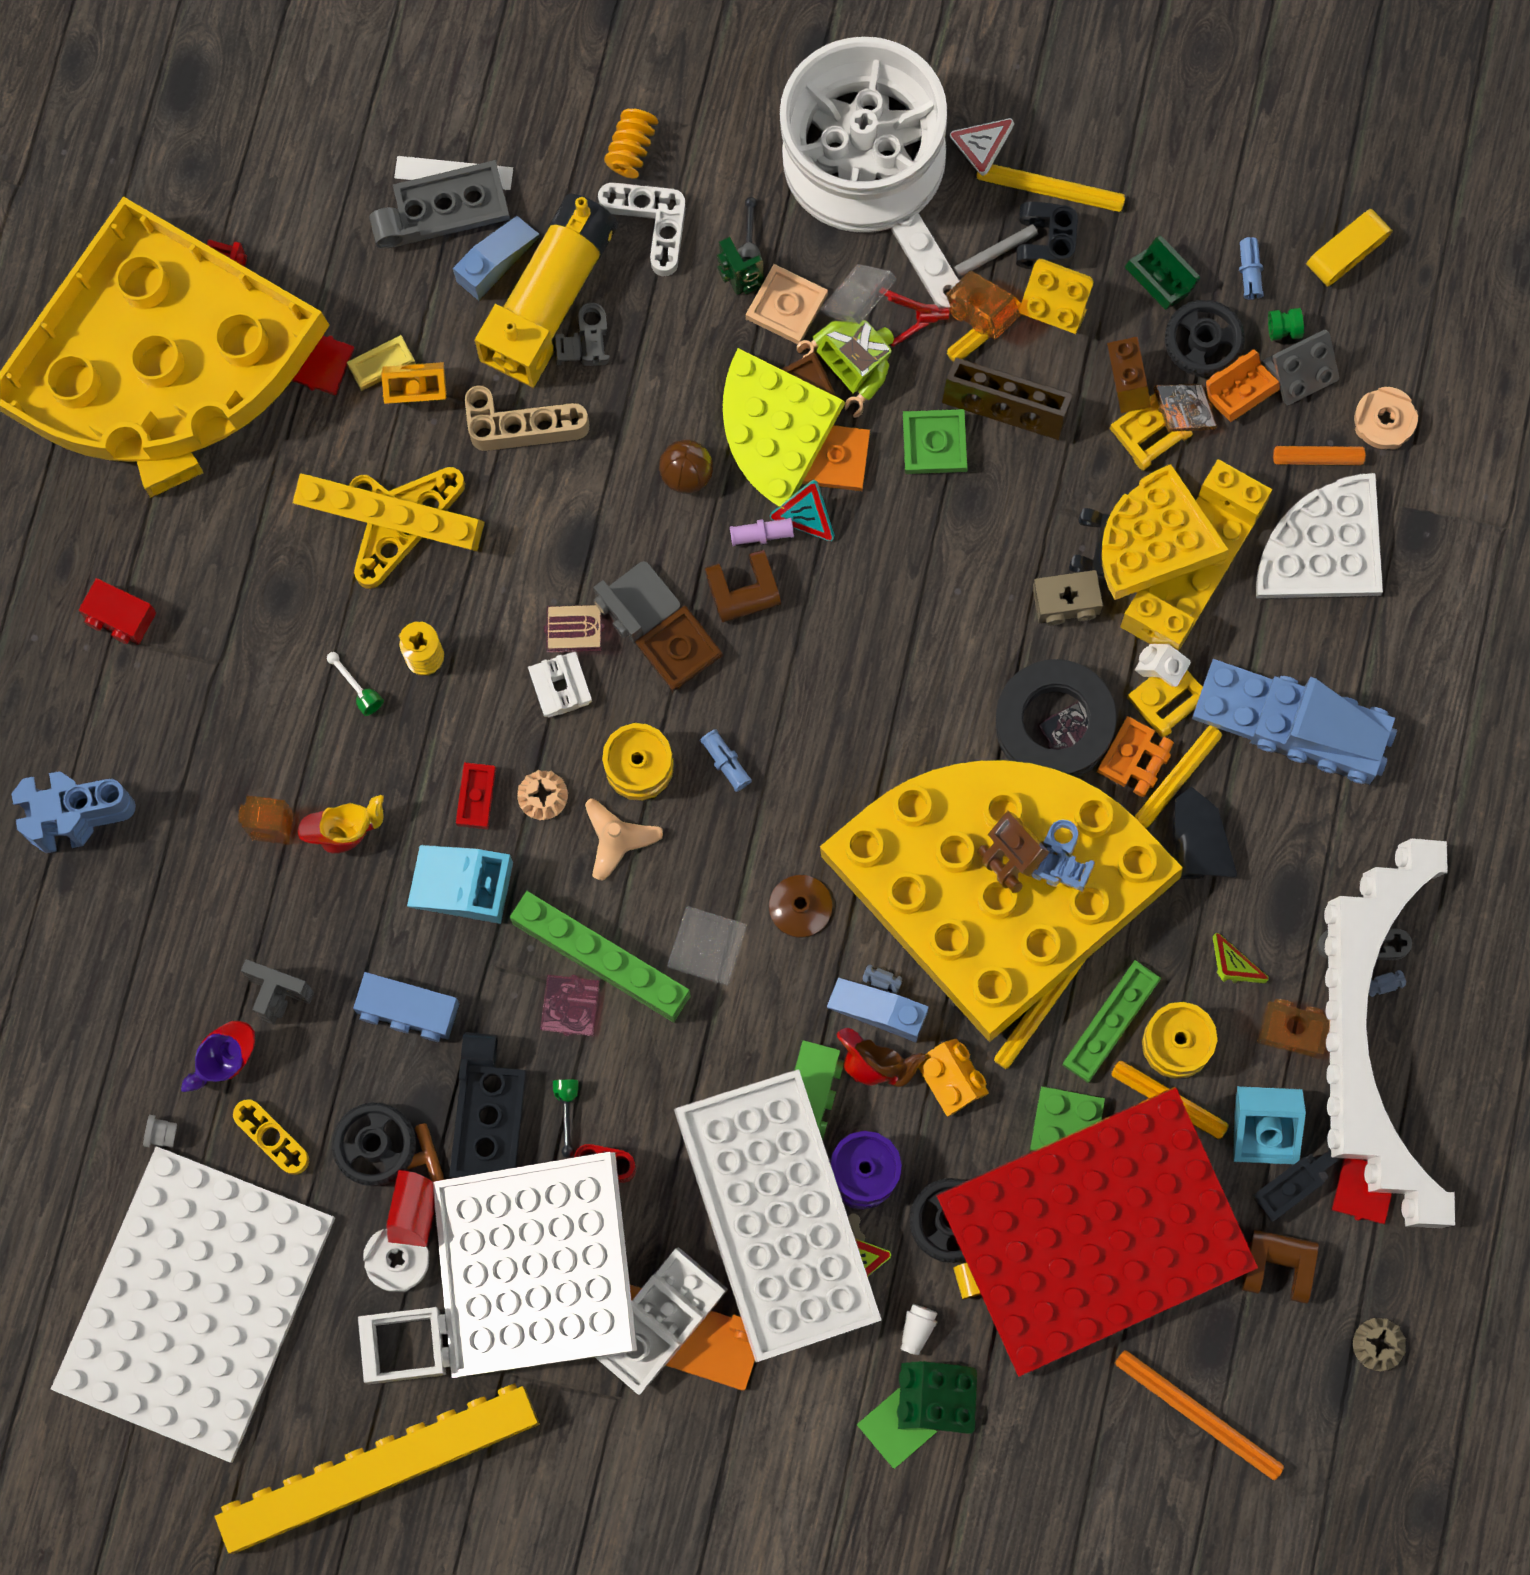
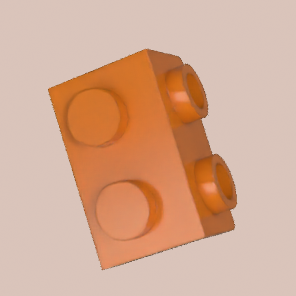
[1206,349,1280,422]

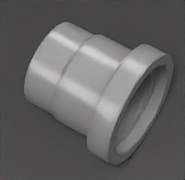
[143,1114,177,1147]

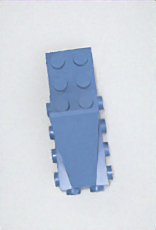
[1192,659,1397,785]

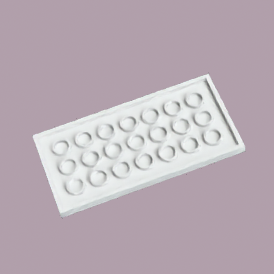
[674,1069,881,1362]

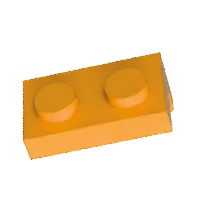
[918,1039,989,1117]

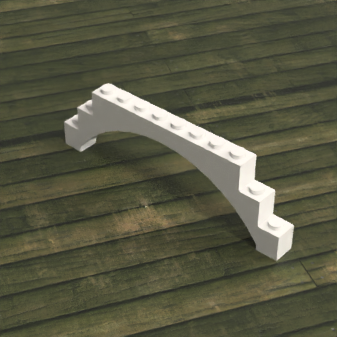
[1324,839,1455,1228]

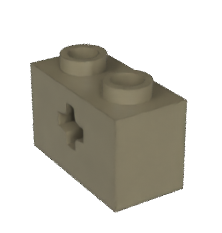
[1033,570,1103,626]

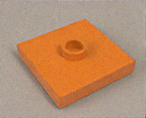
[802,425,870,491]

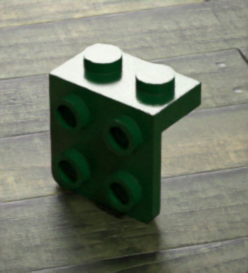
[897,1361,977,1434]

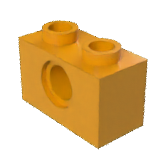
[381,362,446,404]

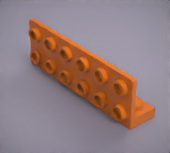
[630,1285,755,1391]

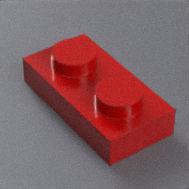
[456,762,496,829]

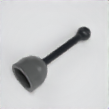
[738,197,761,262]

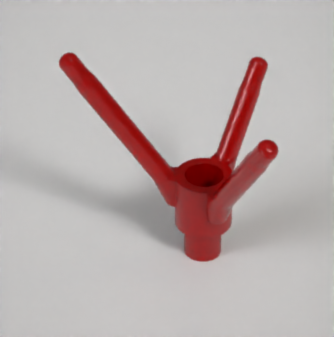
[877,287,949,347]

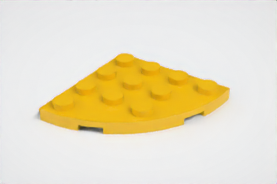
[1102,464,1229,600]

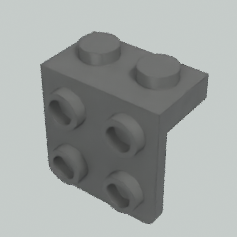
[593,561,680,644]

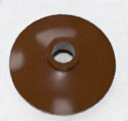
[769,875,832,938]

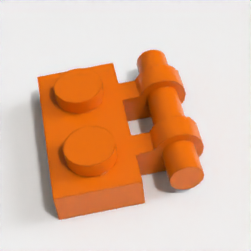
[1097,716,1174,797]

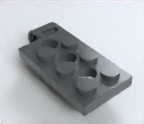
[369,160,510,249]

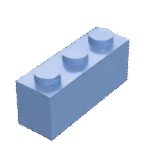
[353,972,460,1042]

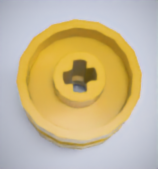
[602,723,674,801]
[1142,1002,1217,1079]

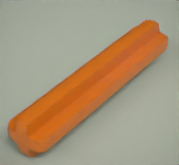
[1273,446,1366,465]

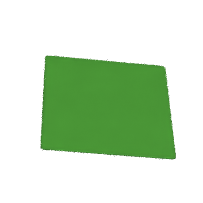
[857,1388,937,1469]

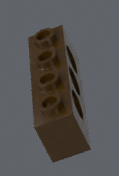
[942,357,1073,440]

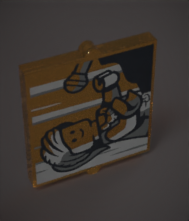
[1153,384,1217,432]

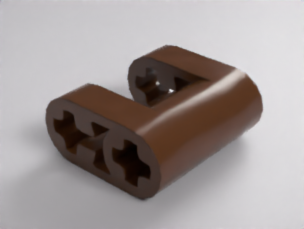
[704,549,781,623]
[1242,1229,1318,1304]

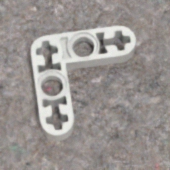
[598,183,686,276]

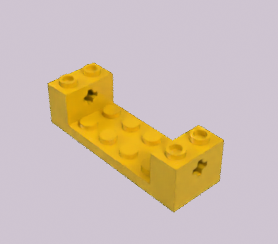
[1120,459,1273,651]

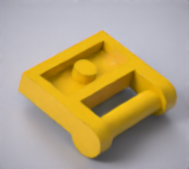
[1110,391,1193,470]
[1127,670,1203,738]

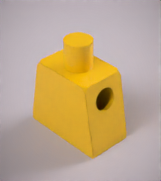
[137,452,203,498]

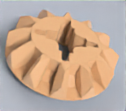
[517,770,568,820]

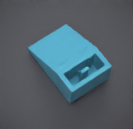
[407,845,513,924]

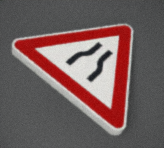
[950,118,1014,176]

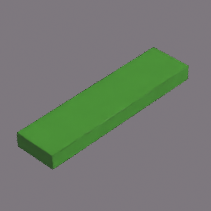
[1062,960,1161,1083]

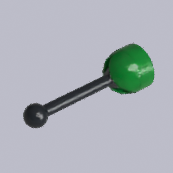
[553,1079,579,1158]

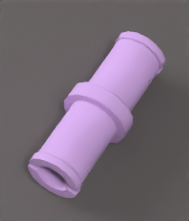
[730,517,794,546]

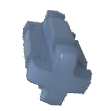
[863,965,902,994]
[1368,970,1406,997]

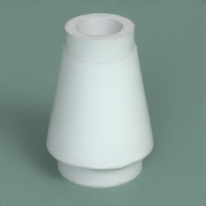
[900,1304,937,1355]

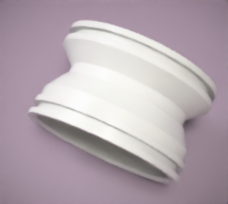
[780,37,947,232]

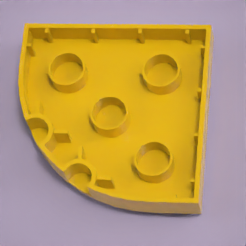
[0,197,330,462]
[820,760,1183,1042]

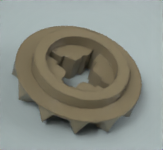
[1353,1318,1406,1371]

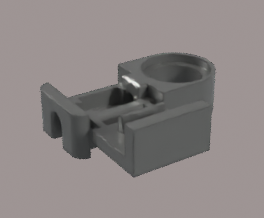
[554,303,610,366]

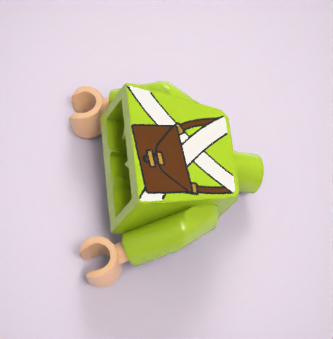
[797,320,894,418]

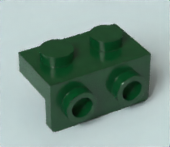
[1125,235,1200,310]
[717,237,764,295]

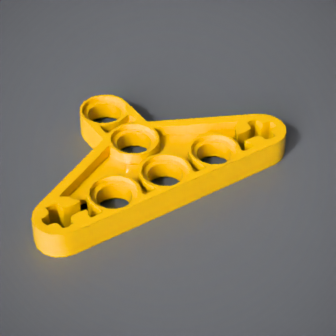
[349,467,465,589]

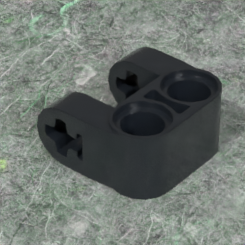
[1016,202,1078,269]

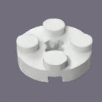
[364,1229,429,1292]

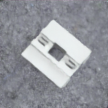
[528,652,592,718]

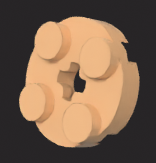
[1354,387,1418,450]

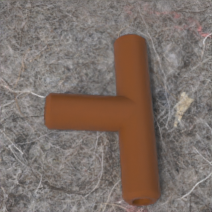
[407,1123,445,1182]

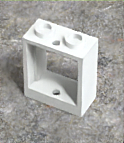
[358,1307,451,1385]

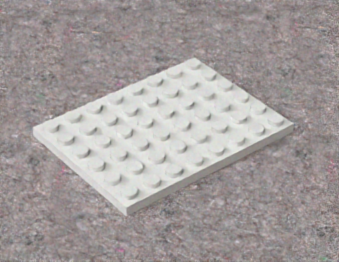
[51,1146,335,1463]

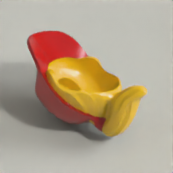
[298,795,384,854]

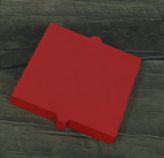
[291,335,354,396]
[1331,1158,1392,1225]

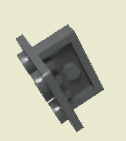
[1262,330,1340,405]

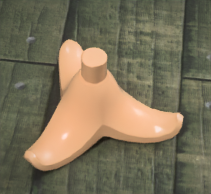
[585,799,663,881]

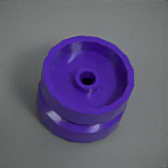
[829,1131,902,1210]

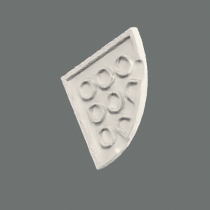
[1256,473,1383,598]

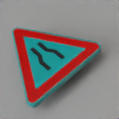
[770,480,835,541]

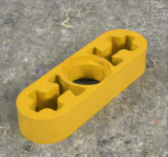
[233,1100,309,1175]

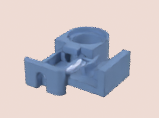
[1032,820,1095,892]

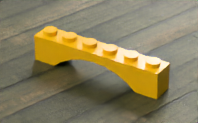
[293,473,485,552]

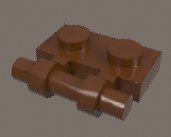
[978,810,1049,893]

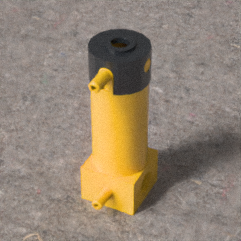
[475,193,619,388]

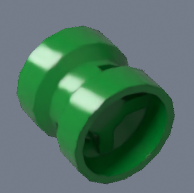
[1268,308,1304,341]

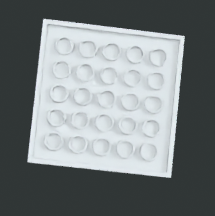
[433,1152,637,1378]

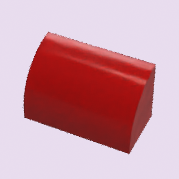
[386,1170,435,1247]

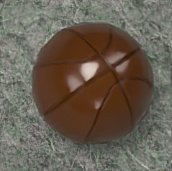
[659,440,713,494]

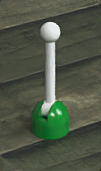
[327,652,384,716]

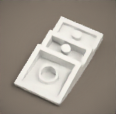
[595,1247,728,1395]

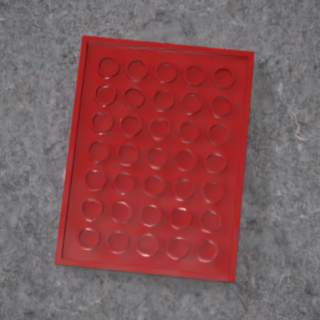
[936,1087,1258,1377]

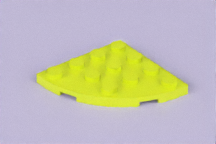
[723,348,845,509]

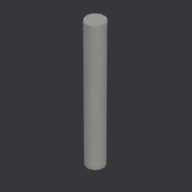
[953,224,1038,278]

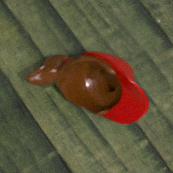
[836,1028,927,1087]

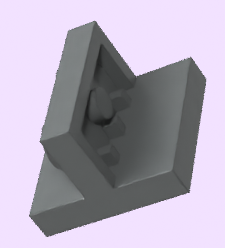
[241,959,315,1025]

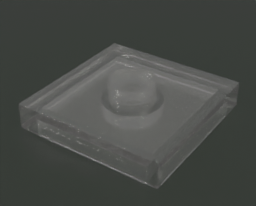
[820,264,897,324]
[667,906,747,986]

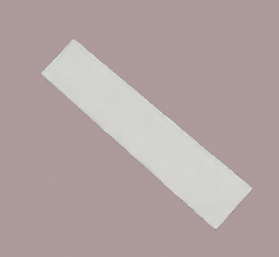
[394,156,513,190]

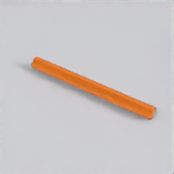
[1115,1350,1284,1480]

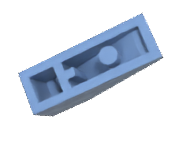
[453,216,540,300]
[827,978,929,1042]

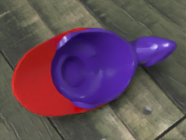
[181,1021,255,1092]

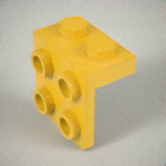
[1018,259,1094,334]

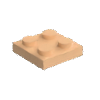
[746,264,828,344]

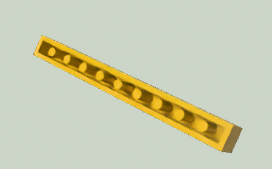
[215,1383,540,1554]

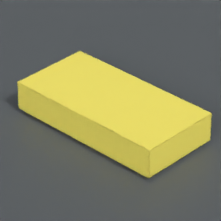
[347,335,416,391]

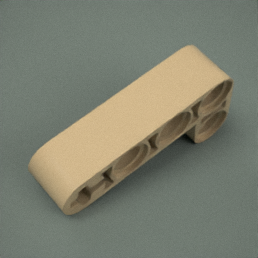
[465,386,590,451]

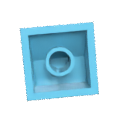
[1234,1086,1306,1164]

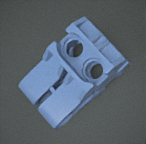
[12,771,136,853]

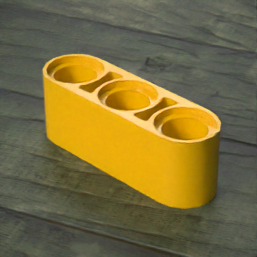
[1306,209,1393,287]

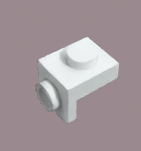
[1135,644,1191,687]

